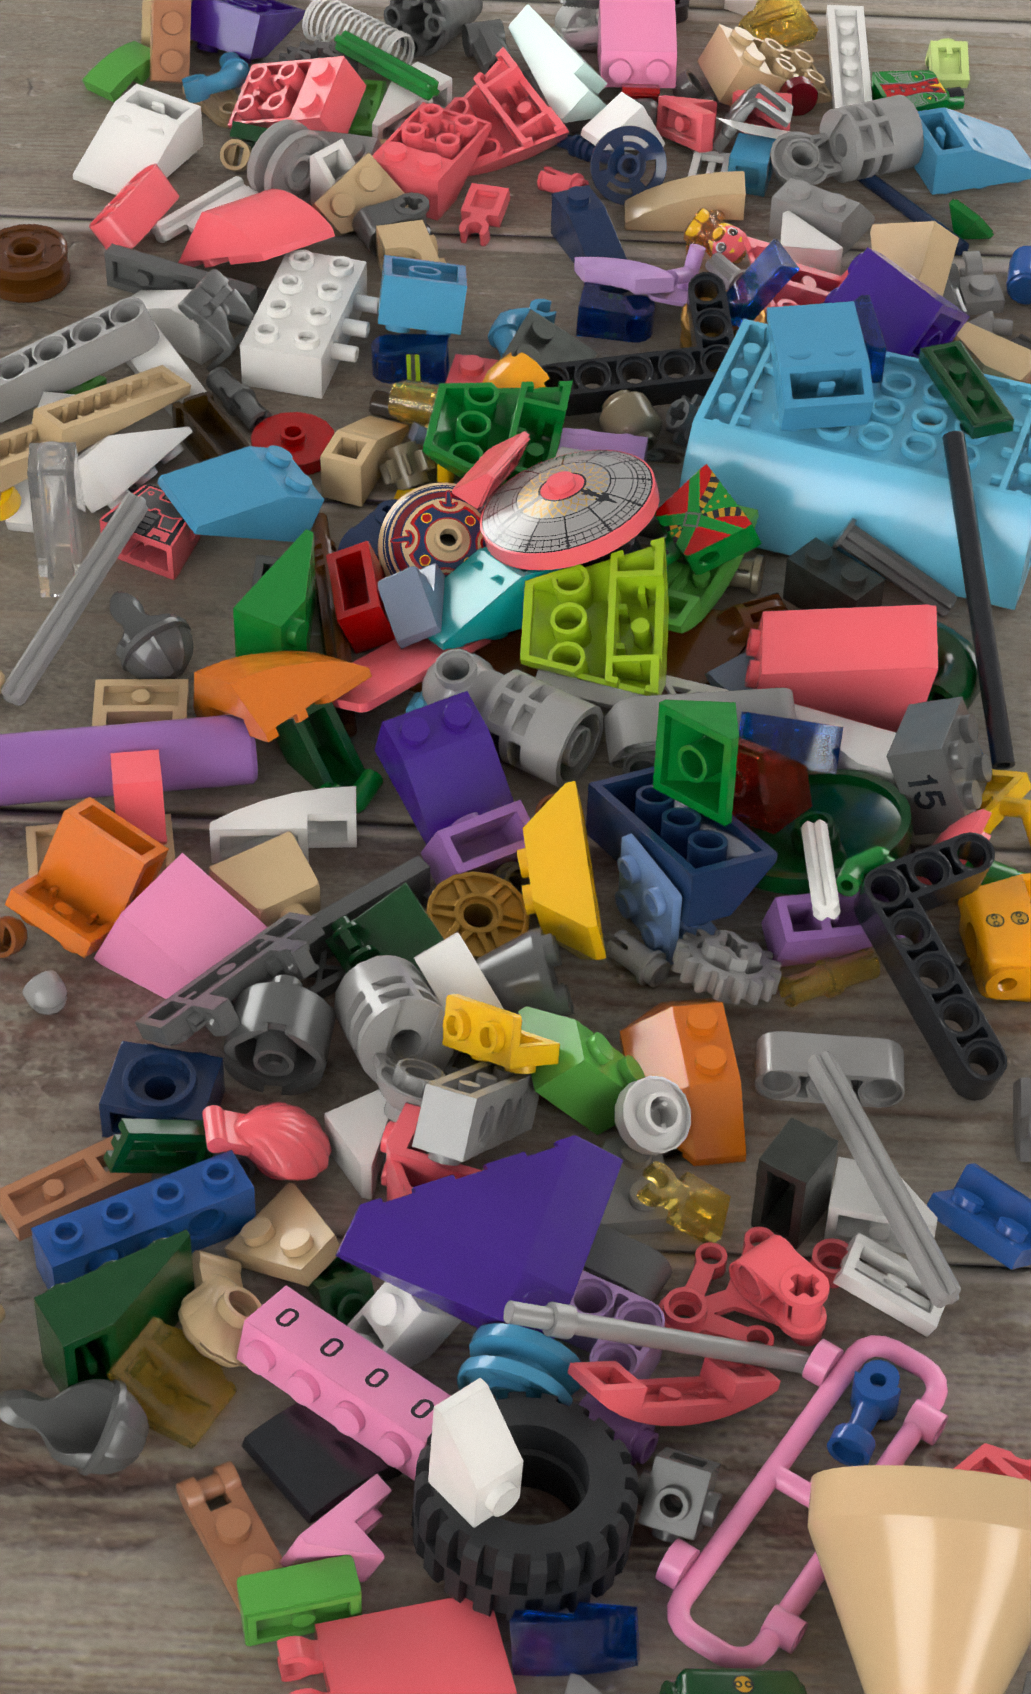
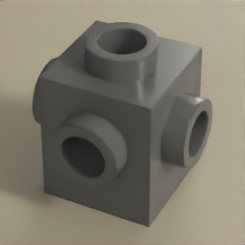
[637,1447,722,1543]

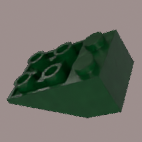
[34,1229,195,1393]

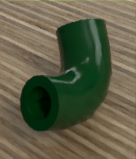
[927,621,980,710]

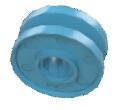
[457,1323,581,1407]

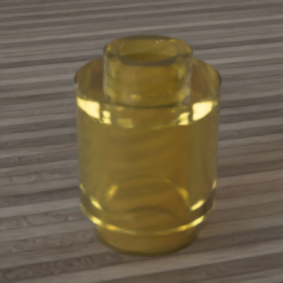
[388,380,439,427]

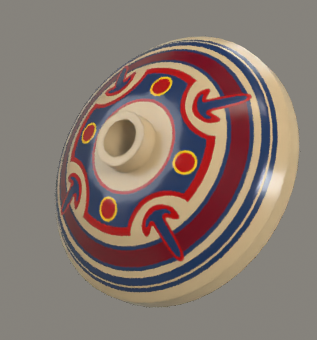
[378,483,489,577]

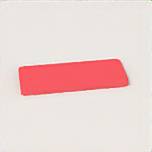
[332,638,491,713]

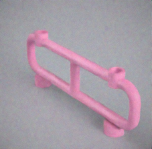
[655,1335,948,1668]

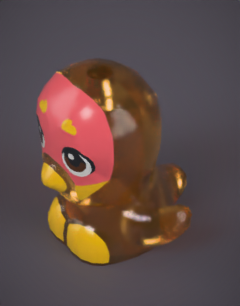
[683,208,748,266]

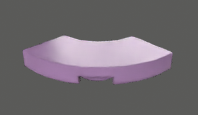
[574,257,675,295]

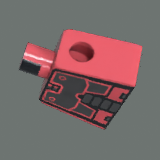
[99,484,201,580]

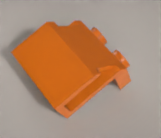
[5,797,169,958]

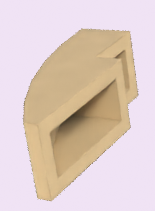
[624,171,746,232]

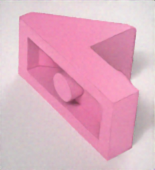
[280,1474,392,1582]

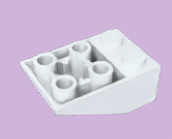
[73,84,203,195]

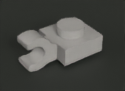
[959,251,1005,315]

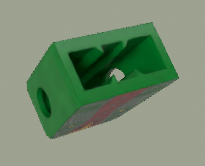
[871,70,965,111]

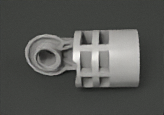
[770,95,924,186]
[422,649,604,788]
[334,955,454,1122]

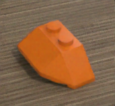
[619,998,746,1166]

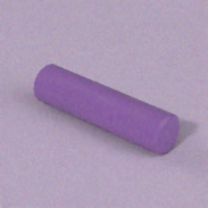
[0,715,258,806]

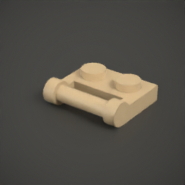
[92,679,189,726]

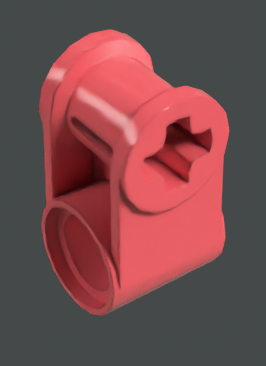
[729,1234,830,1340]

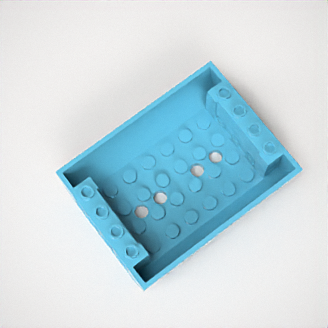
[679,319,1031,610]

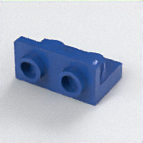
[927,1163,1031,1270]

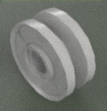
[247,119,329,203]

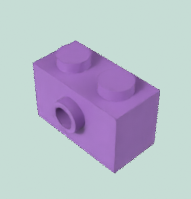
[421,800,531,885]

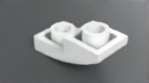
[414,932,504,1010]

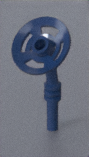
[554,126,667,205]

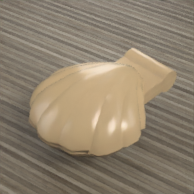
[178,1250,261,1368]

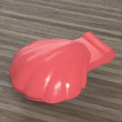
[202,1102,332,1181]

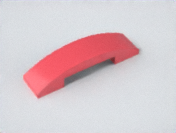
[567,1357,781,1426]

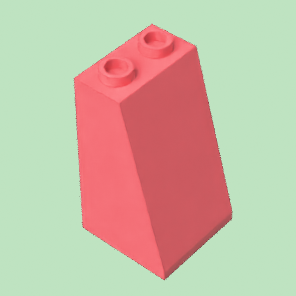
[745,604,938,732]

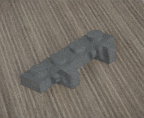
[135,912,325,1046]

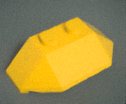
[517,781,606,960]

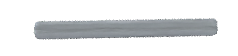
[1,493,148,706]
[807,1051,961,1308]

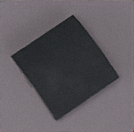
[241,1403,402,1524]

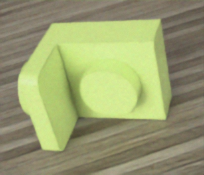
[925,38,970,88]

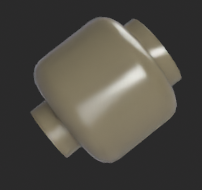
[599,390,662,451]

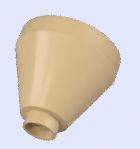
[808,1465,1031,1694]

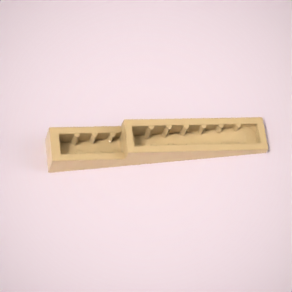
[0,365,191,493]

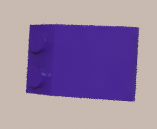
[190,0,305,64]
[374,691,514,845]

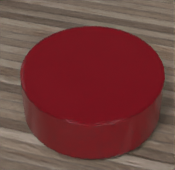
[779,76,818,116]

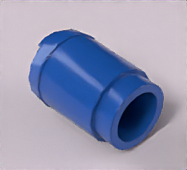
[1006,246,1031,304]

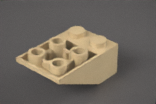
[697,24,832,106]

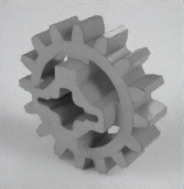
[672,929,782,1005]

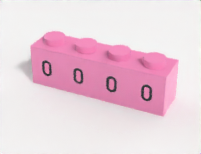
[236,1285,451,1481]

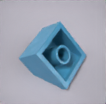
[378,255,467,338]

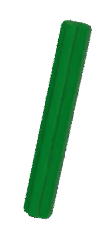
[334,30,440,101]

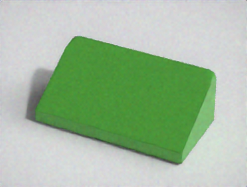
[236,1555,362,1646]

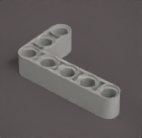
[0,297,160,423]

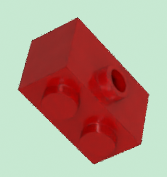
[326,541,396,654]

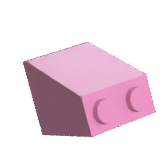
[597,0,677,88]
[94,853,267,999]

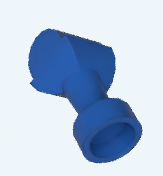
[827,1360,901,1466]

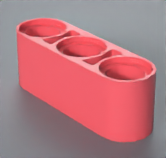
[89,163,180,250]

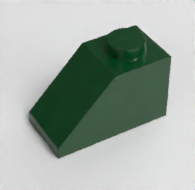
[275,702,365,789]

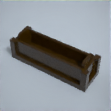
[172,391,250,463]

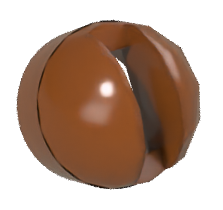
[0,916,28,958]

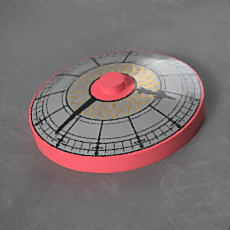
[480,450,660,570]

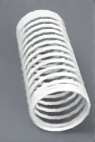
[302,0,415,71]

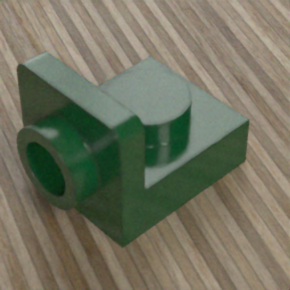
[305,1257,375,1326]

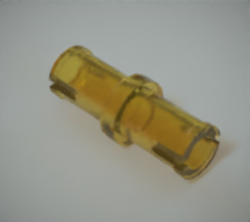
[778,948,880,1008]

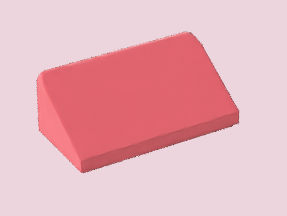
[452,431,530,509]

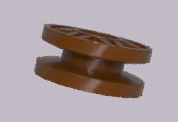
[0,224,71,303]

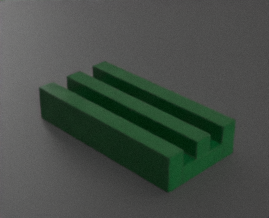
[103,1118,214,1174]

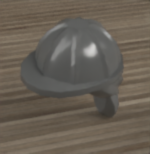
[109,591,194,679]
[0,1379,149,1476]

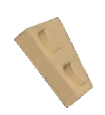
[311,152,408,237]
[224,1182,340,1287]

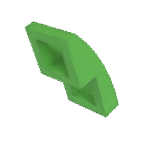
[82,41,150,102]

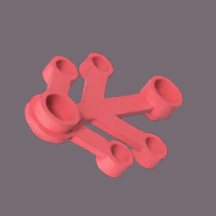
[658,1226,848,1347]

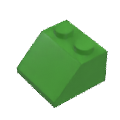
[518,1006,645,1135]

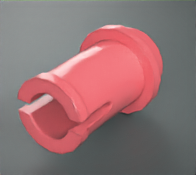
[537,166,589,193]

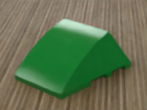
[422,381,573,492]

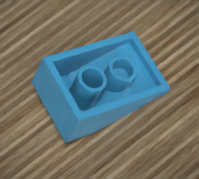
[157,445,325,542]

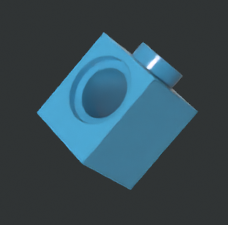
[728,133,776,197]

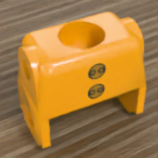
[958,873,1031,1002]

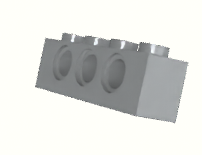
[412,1061,540,1166]

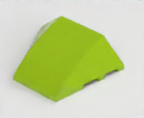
[520,537,669,696]

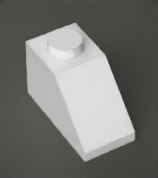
[824,1157,938,1254]
[428,1378,523,1528]

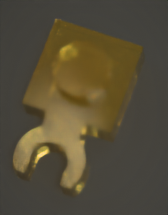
[636,1161,731,1243]

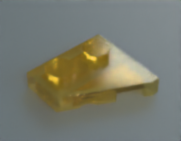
[738,0,819,48]

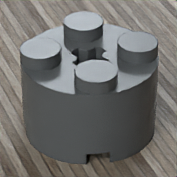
[223,975,336,1096]

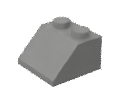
[768,178,875,257]

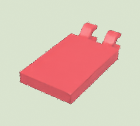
[277,1597,517,1694]

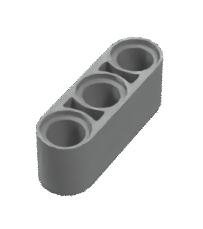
[754,1031,905,1108]

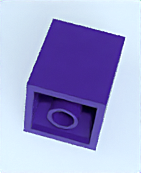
[824,247,970,359]

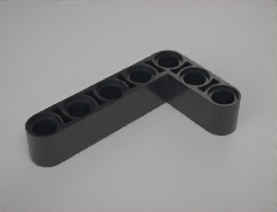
[541,272,734,417]
[853,832,1008,1101]

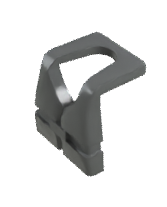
[713,83,794,154]
[178,269,254,372]

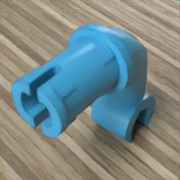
[182,52,250,103]
[488,299,557,357]

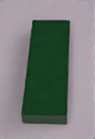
[919,341,1014,439]

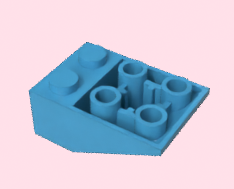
[914,107,1031,195]
[766,301,874,431]

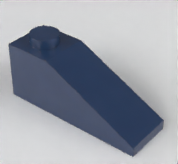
[551,185,630,299]

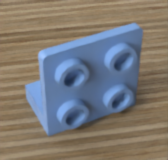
[615,833,717,966]

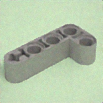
[603,688,799,768]

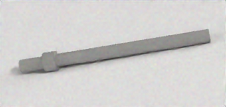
[504,1300,810,1374]

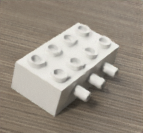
[240,250,379,399]

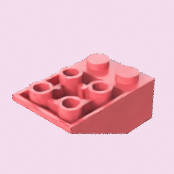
[227,56,367,134]
[372,102,492,221]

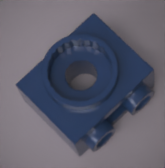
[99,1041,225,1152]

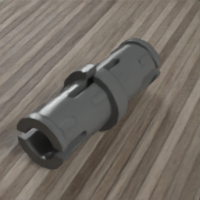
[206,367,272,433]

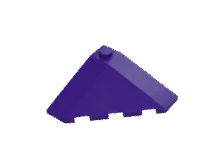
[335,1135,623,1339]

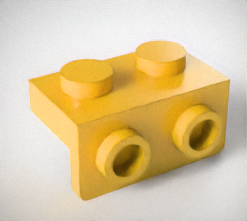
[442,994,560,1074]

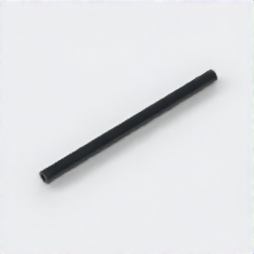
[942,431,1015,770]

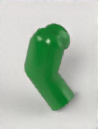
[836,846,895,896]

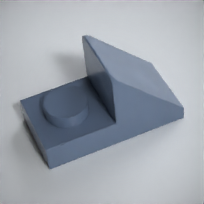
[378,563,445,649]

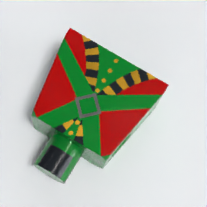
[649,464,762,575]

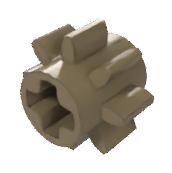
[379,441,436,490]

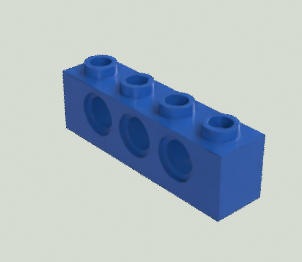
[31,1150,256,1289]

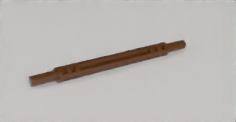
[312,513,357,738]

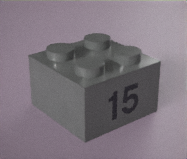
[886,696,992,836]

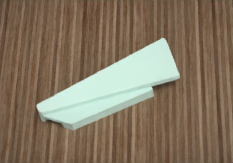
[508,4,608,123]

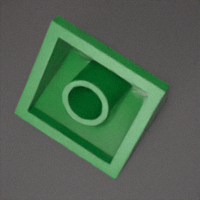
[653,699,739,826]

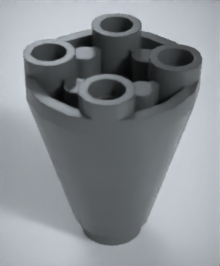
[384,0,483,58]
[431,927,575,1016]

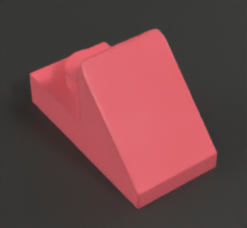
[656,95,717,153]

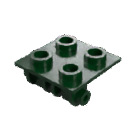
[325,883,445,984]

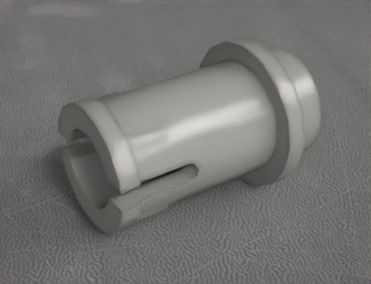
[605,929,670,988]

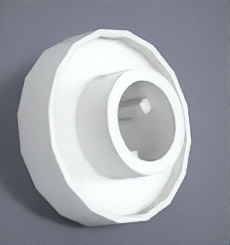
[615,1076,691,1156]

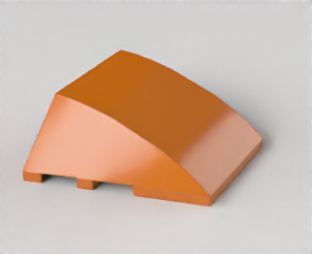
[193,651,372,743]

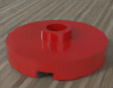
[251,412,335,476]

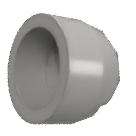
[22,970,67,1015]

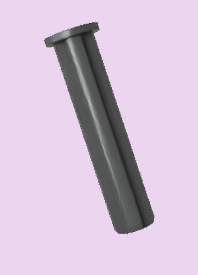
[832,518,957,617]

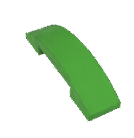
[668,505,759,634]

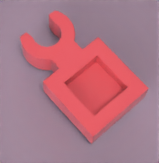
[459,183,510,246]

